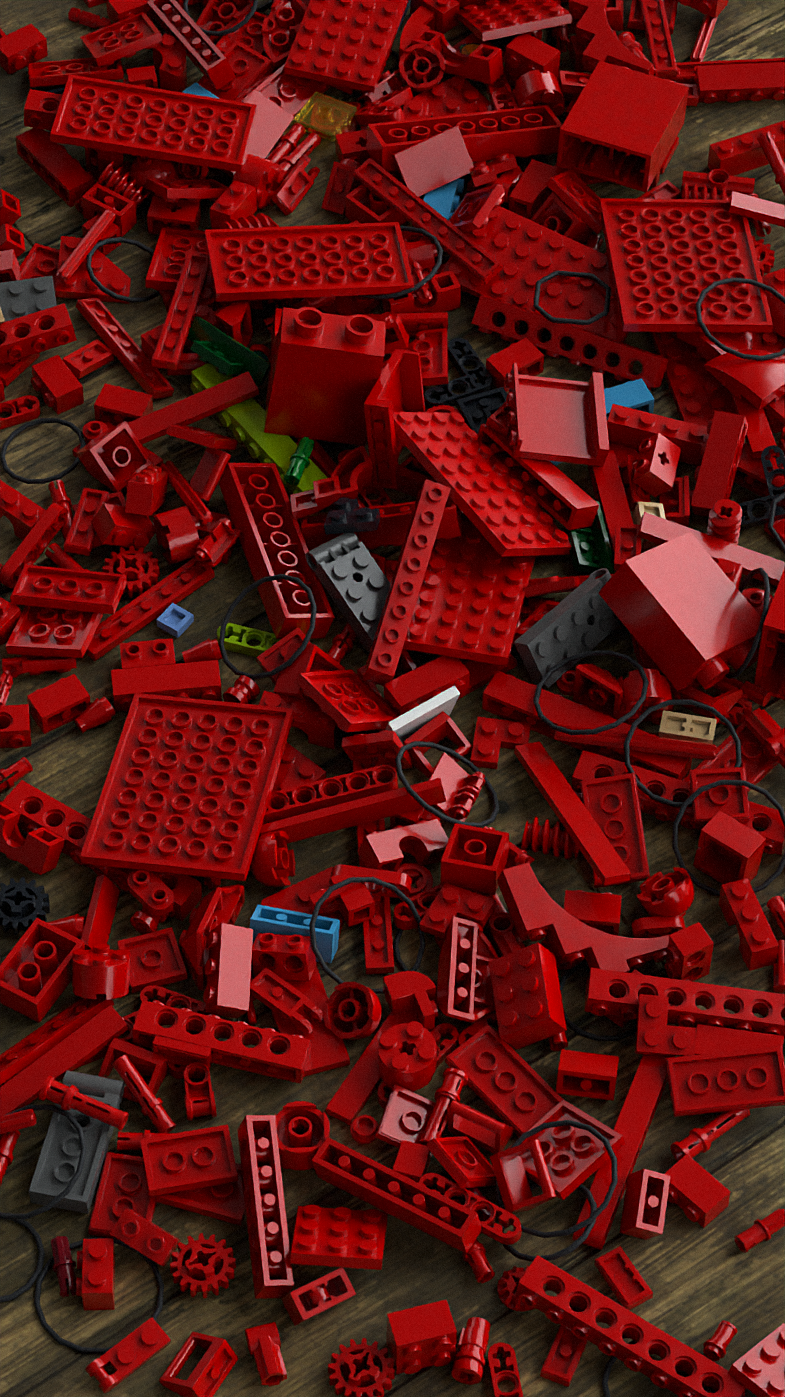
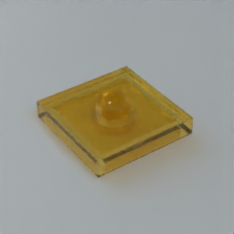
[293,91,357,142]

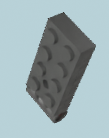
[0,276,57,322]
[305,532,390,652]
[514,568,622,688]
[29,1070,125,1214]

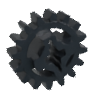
[0,877,50,935]

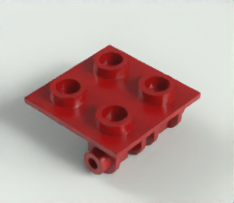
[428,752,485,822]

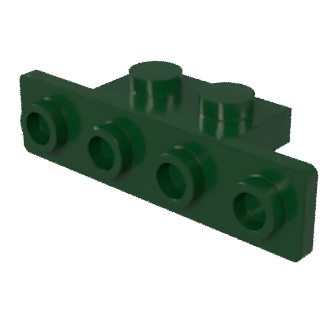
[187,316,271,386]
[565,501,616,574]

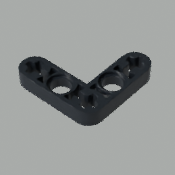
[424,338,492,409]
[739,445,785,531]

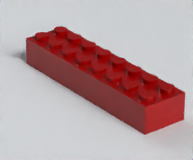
[366,105,562,173]
[219,463,334,639]

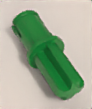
[284,437,314,485]

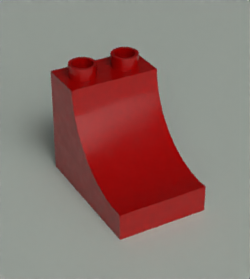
[264,307,386,446]

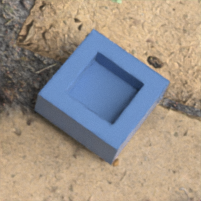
[156,603,194,638]

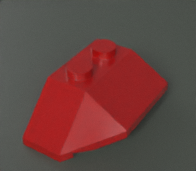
[179,884,245,991]
[436,916,499,1023]

